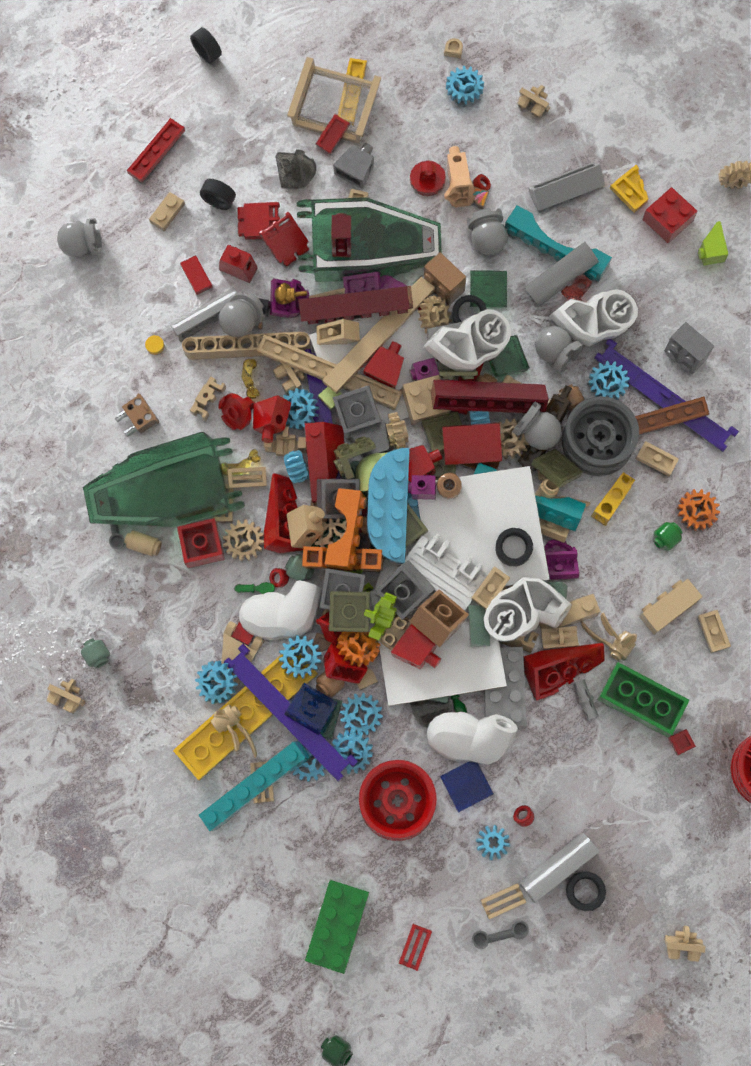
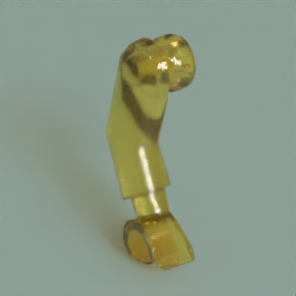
[241,359,260,399]
[219,449,260,475]

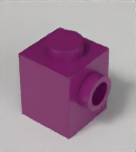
[409,358,439,381]
[408,475,436,500]

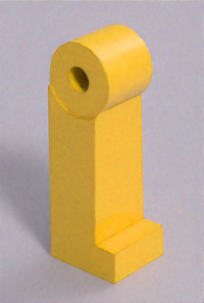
[591,472,635,526]

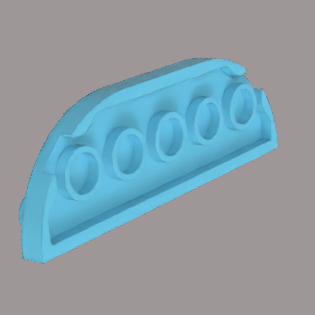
[367,448,409,564]

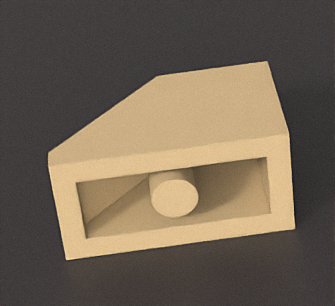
[317,319,360,345]

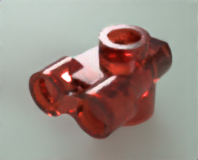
[561,274,593,301]

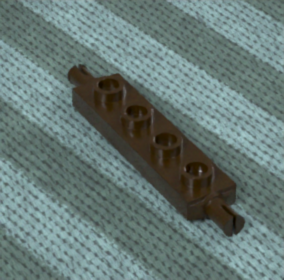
[518,385,572,470]

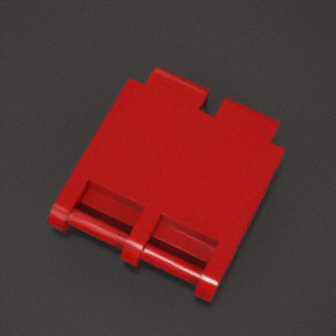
[237,202,280,240]
[259,212,310,266]

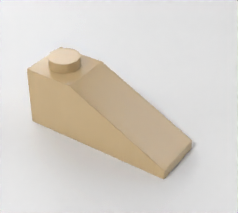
[539,594,601,629]

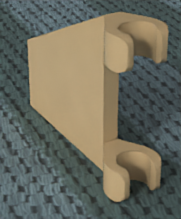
[222,621,264,686]

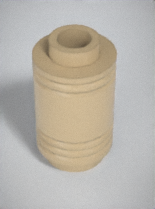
[124,530,162,557]

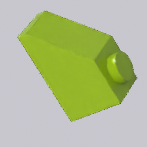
[698,221,729,266]

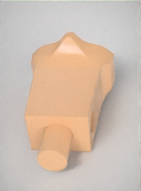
[444,146,474,208]

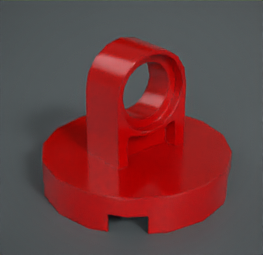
[410,160,446,196]
[218,393,255,430]

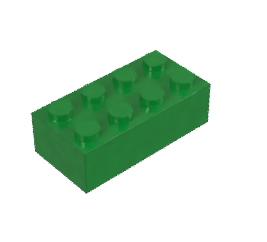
[597,662,690,738]
[305,880,370,974]

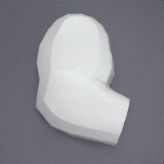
[550,289,638,347]
[424,309,511,371]
[484,577,572,642]
[239,580,323,641]
[427,712,518,765]

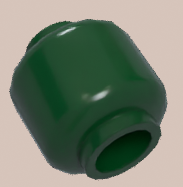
[321,1035,353,1066]

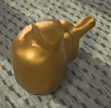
[275,283,307,304]

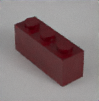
[331,213,351,257]

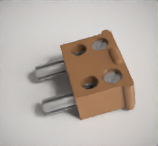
[114,393,159,437]

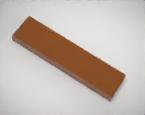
[635,396,710,435]

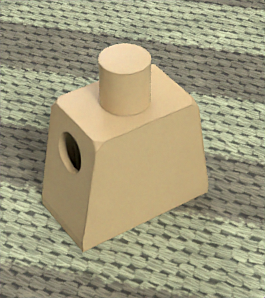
[287,505,325,548]

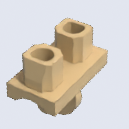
[517,85,551,118]
[273,363,305,394]
[378,614,411,651]
[541,626,579,649]
[47,679,85,714]
[664,925,706,962]

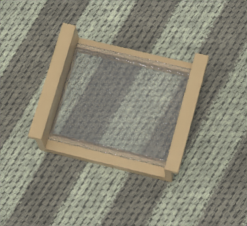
[287,57,382,144]

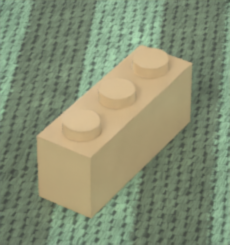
[640,579,703,635]

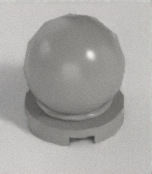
[467,208,507,255]
[57,218,102,257]
[218,291,265,338]
[535,327,583,374]
[512,401,561,450]

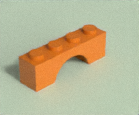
[325,488,367,571]
[302,546,384,571]

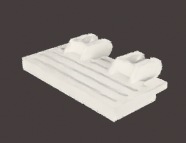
[400,534,485,611]

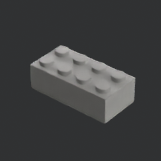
[484,647,527,729]

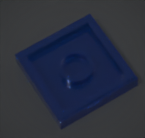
[284,683,338,735]
[440,761,494,813]

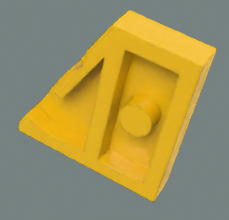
[610,165,649,213]

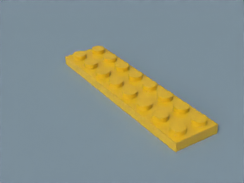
[173,647,318,781]

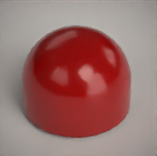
[472,174,491,191]
[269,568,289,587]
[513,805,535,827]

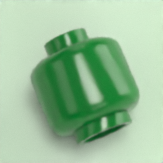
[653,522,683,550]

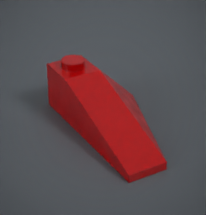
[305,422,345,503]
[264,473,303,553]
[523,643,605,701]

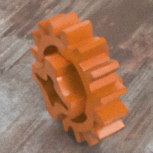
[677,489,720,531]
[336,631,380,667]

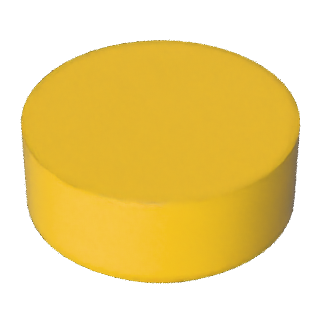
[145,335,165,355]

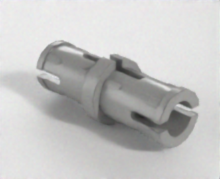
[573,679,599,721]

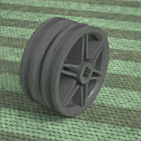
[562,396,639,476]

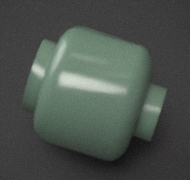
[285,554,314,581]
[81,638,110,669]

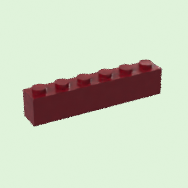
[298,286,413,325]
[431,380,549,413]

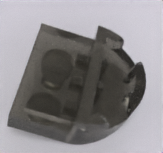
[275,149,316,188]
[410,697,453,728]

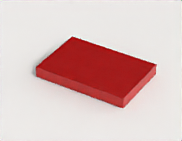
[442,422,502,465]

